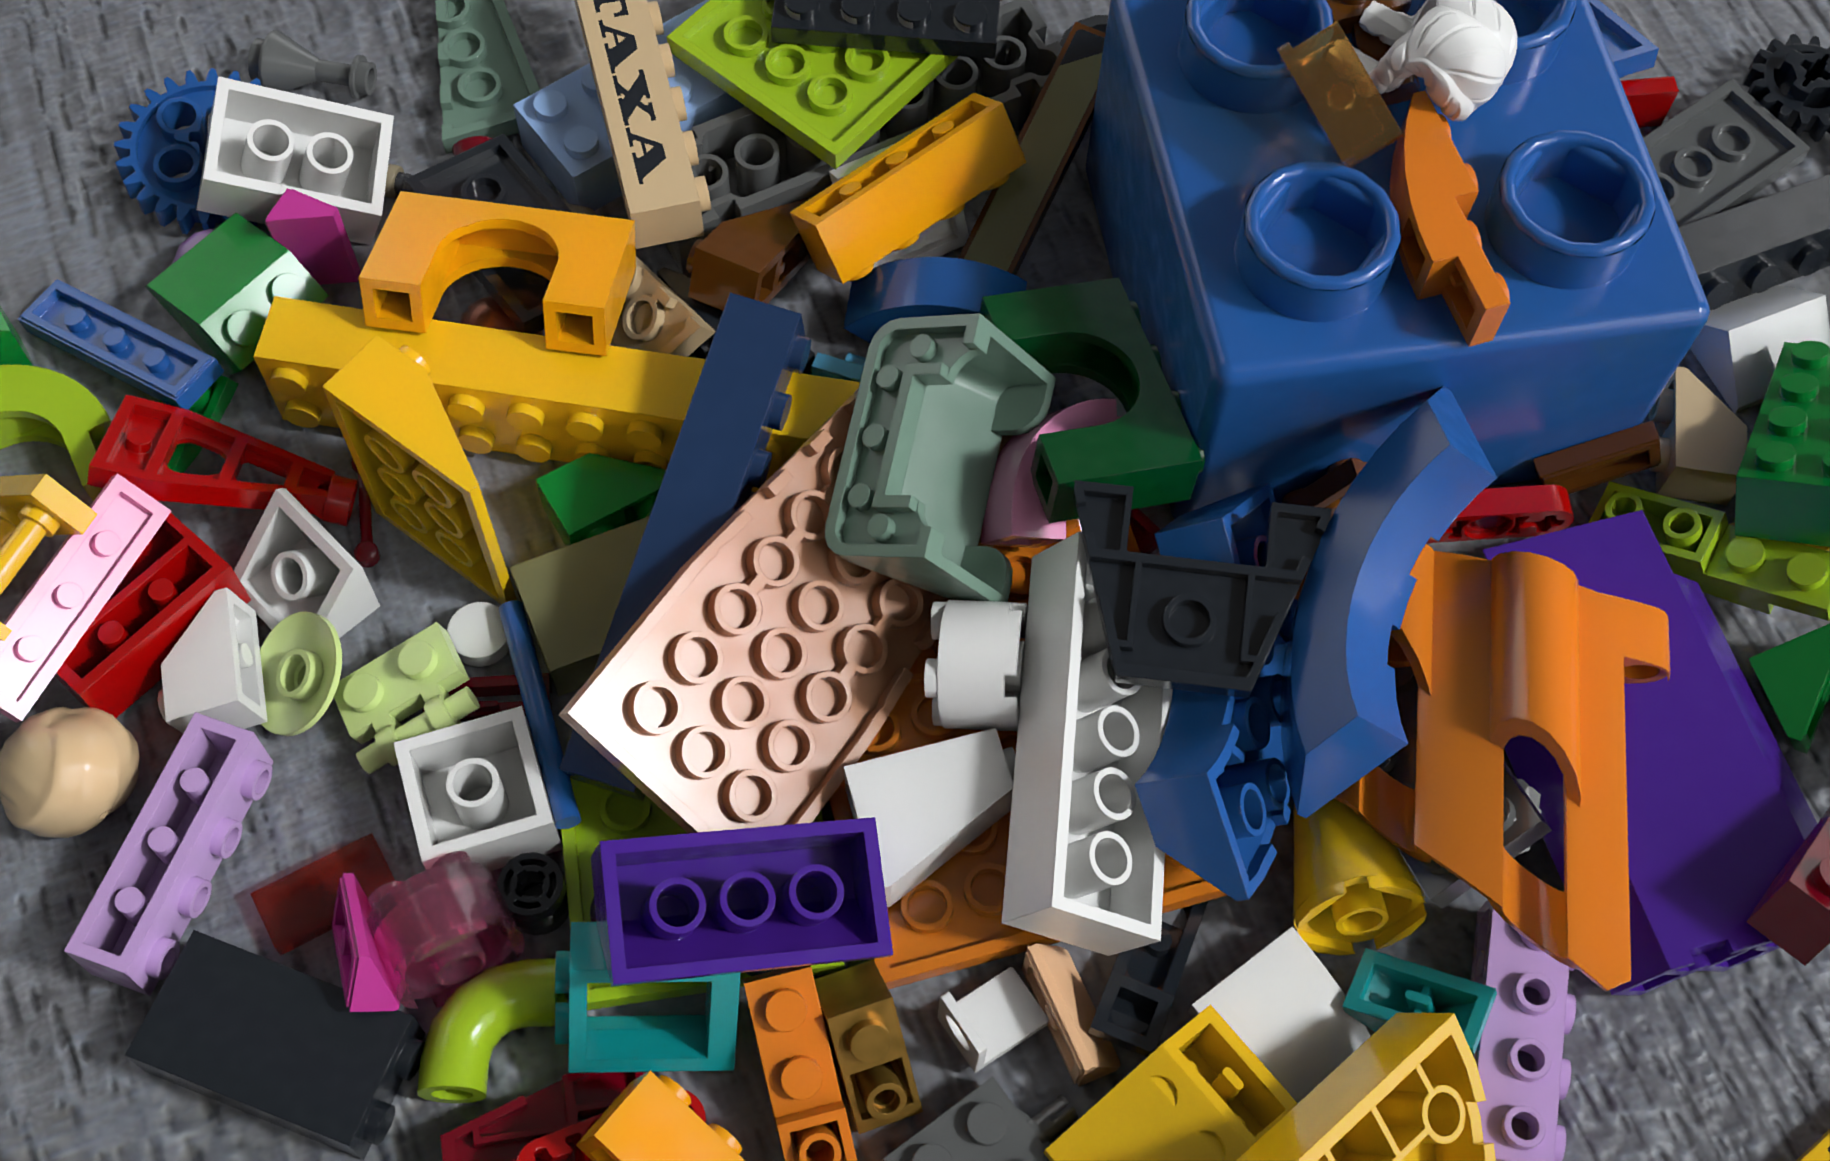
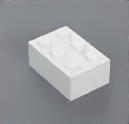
[196,76,394,245]

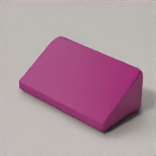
[265,188,361,285]
[332,873,400,1012]

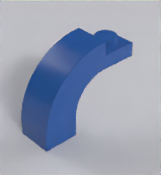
[843,257,1027,343]

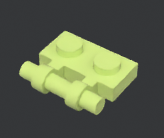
[334,622,480,774]

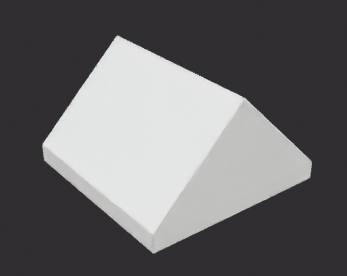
[1690,285,1830,413]
[234,488,380,638]

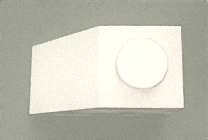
[158,587,268,733]

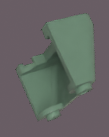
[825,313,1056,602]

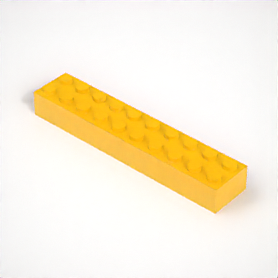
[253,296,860,493]

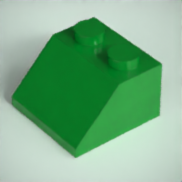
[145,213,329,376]

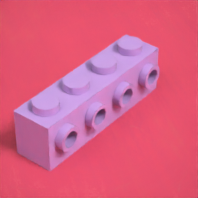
[64,712,273,996]
[1471,899,1576,1161]

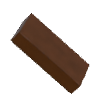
[1533,420,1661,494]

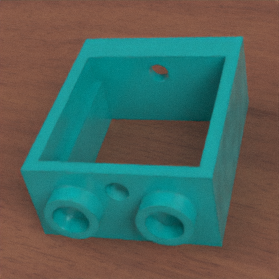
[555,922,741,1073]

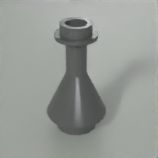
[248,30,377,99]

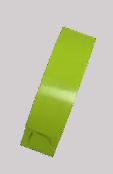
[0,365,112,501]

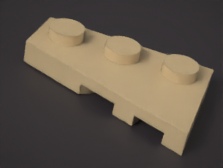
[610,256,716,357]

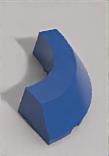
[1280,386,1497,818]
[1135,483,1298,901]

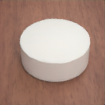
[447,602,509,667]

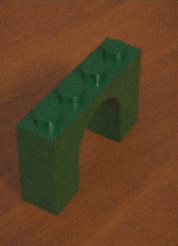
[979,277,1205,523]

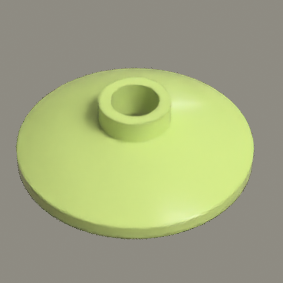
[260,611,342,736]

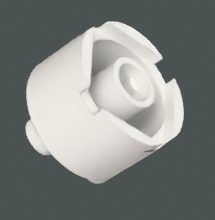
[924,600,1028,731]

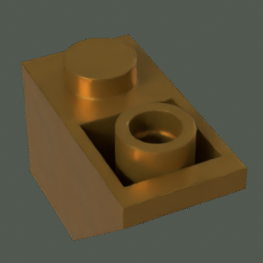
[815,960,923,1134]

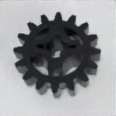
[1743,34,1830,142]

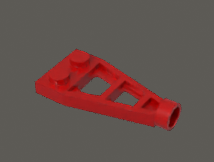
[87,394,359,527]

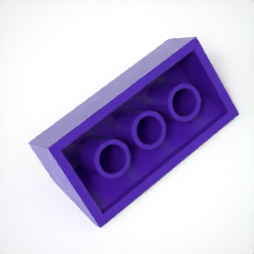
[591,817,893,987]

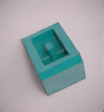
[1342,948,1497,1055]

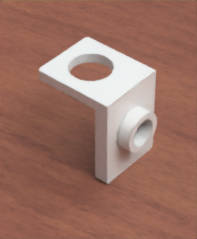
[937,967,1049,1073]

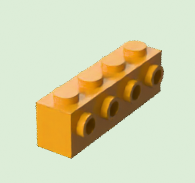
[790,93,1026,284]

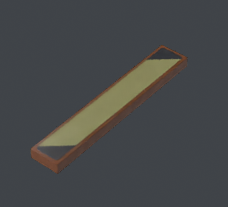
[958,21,1105,275]

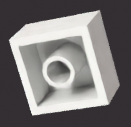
[393,706,563,887]

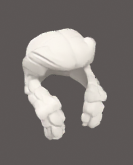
[1325,0,1518,121]

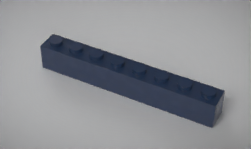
[559,293,811,801]

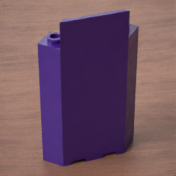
[1483,510,1817,996]

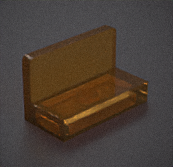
[1277,21,1403,168]

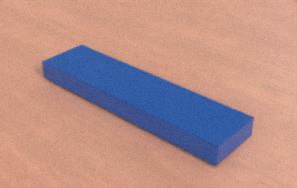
[18,279,224,410]

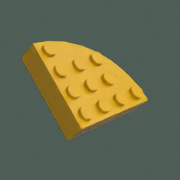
[1236,1013,1496,1161]

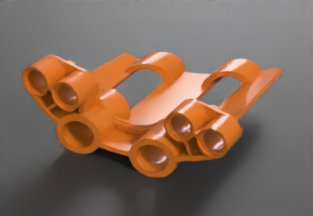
[1294,544,1670,992]

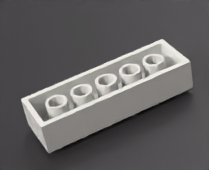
[1002,532,1173,956]

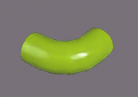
[417,958,568,1104]

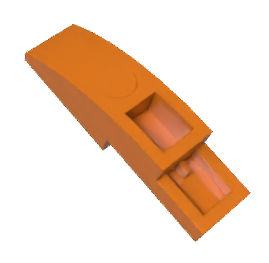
[1390,90,1511,347]
[742,965,857,1161]

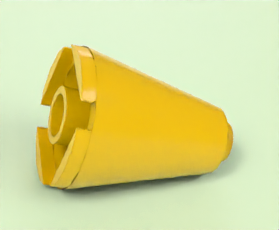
[1293,798,1427,956]

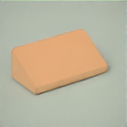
[1022,943,1121,1087]

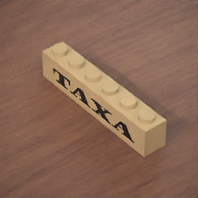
[574,0,711,249]

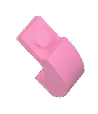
[981,399,1122,548]

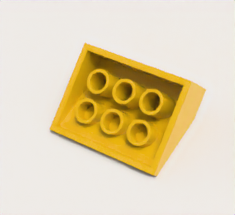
[322,334,517,605]

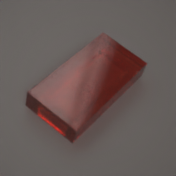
[250,833,402,955]

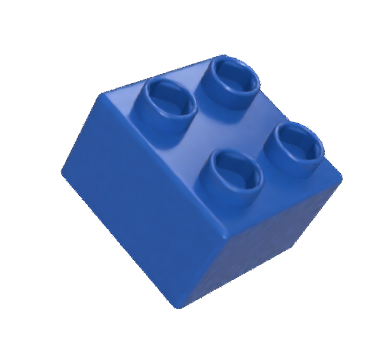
[1086,0,1710,520]

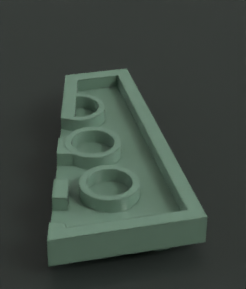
[435,0,540,154]

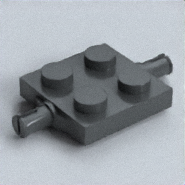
[882,1076,1078,1161]

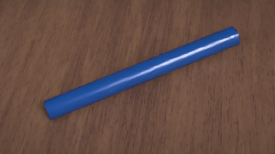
[498,600,581,829]

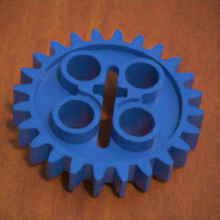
[114,68,262,235]

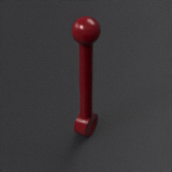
[351,458,381,568]

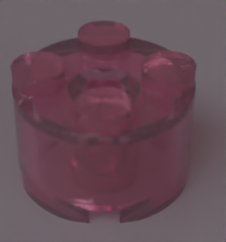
[367,851,525,1009]

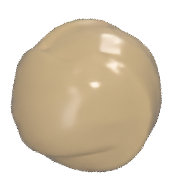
[0,707,140,838]

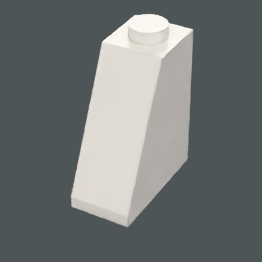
[844,728,1016,907]

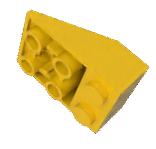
[1043,1004,1298,1161]

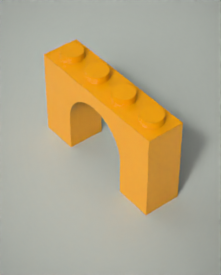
[359,191,636,356]

